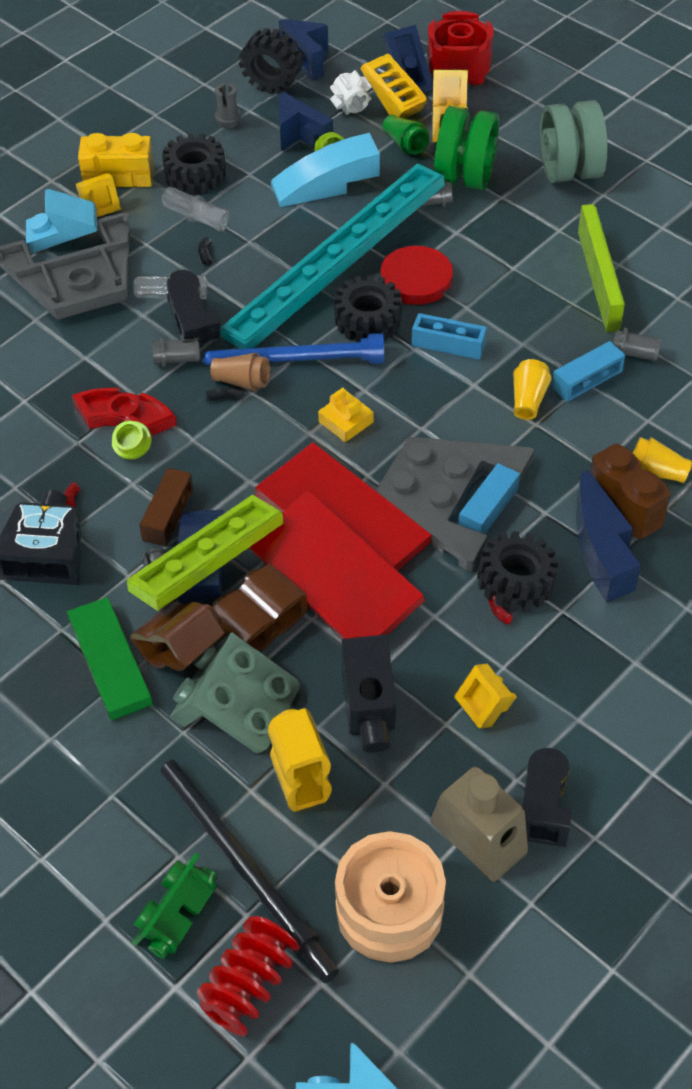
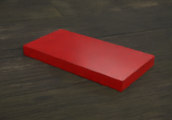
[255,442,432,571]
[248,490,425,639]

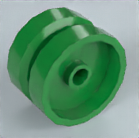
[434,105,499,191]

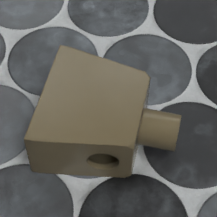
[430,766,528,883]

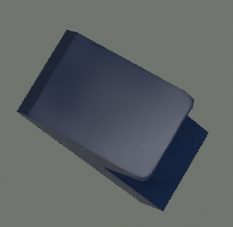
[278,19,329,81]
[382,25,433,99]
[279,92,333,151]

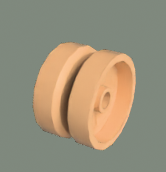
[335,831,446,963]

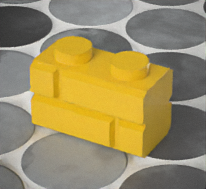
[78,133,154,187]

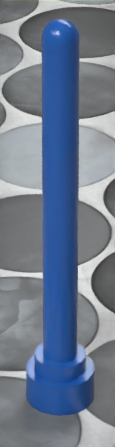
[202,333,385,366]

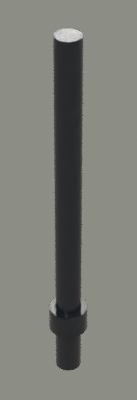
[160,760,339,983]

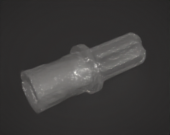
[161,187,231,232]
[133,273,208,299]

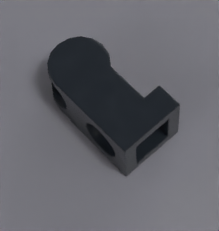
[167,270,221,344]
[522,748,572,847]

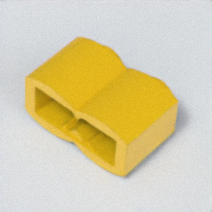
[268,708,332,812]

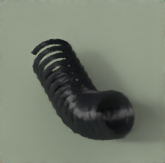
[198,237,213,267]
[206,387,244,402]

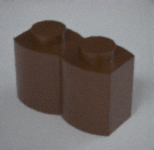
[590,443,670,540]
[211,564,308,653]
[130,601,225,671]

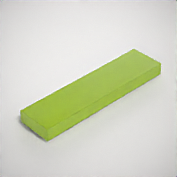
[578,204,625,333]
[126,494,283,611]

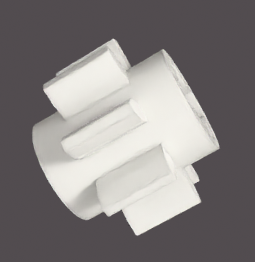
[330,70,372,115]

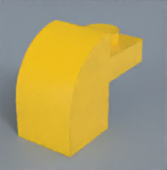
[432,70,468,142]

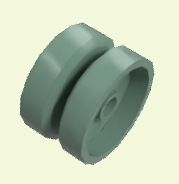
[540,100,607,184]

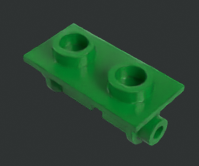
[131,852,218,959]

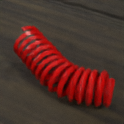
[64,482,80,512]
[488,595,513,625]

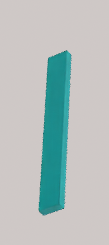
[220,163,445,349]

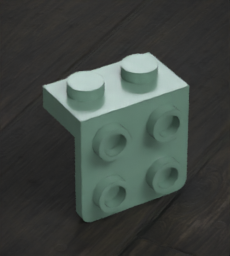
[169,632,300,753]

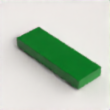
[67,597,153,721]

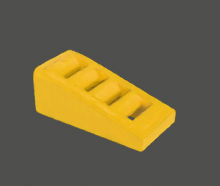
[360,53,428,119]

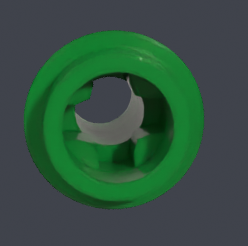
[382,115,430,155]

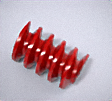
[197,916,300,1037]

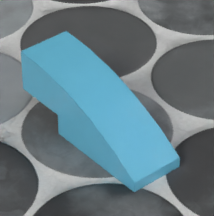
[271,133,380,207]

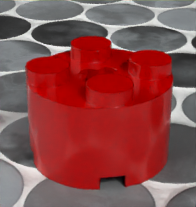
[427,11,494,85]

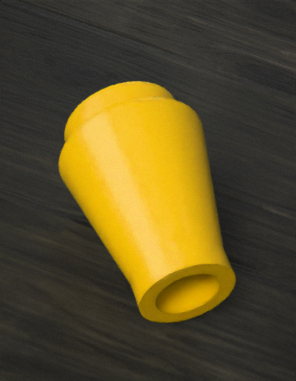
[513,359,552,420]
[633,437,692,484]

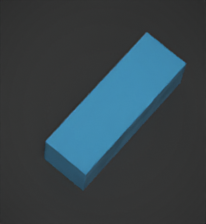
[412,313,487,360]
[552,341,625,402]
[458,463,520,534]

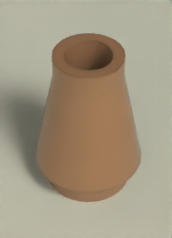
[210,352,270,391]

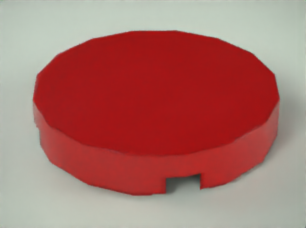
[381,246,453,305]

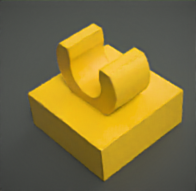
[76,173,121,218]
[318,388,374,443]
[454,663,517,729]

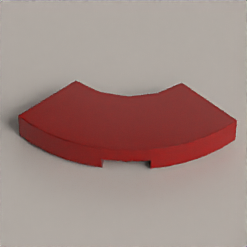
[72,388,177,436]

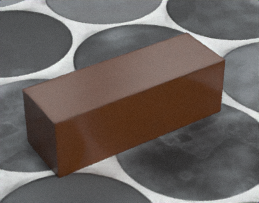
[139,468,193,547]

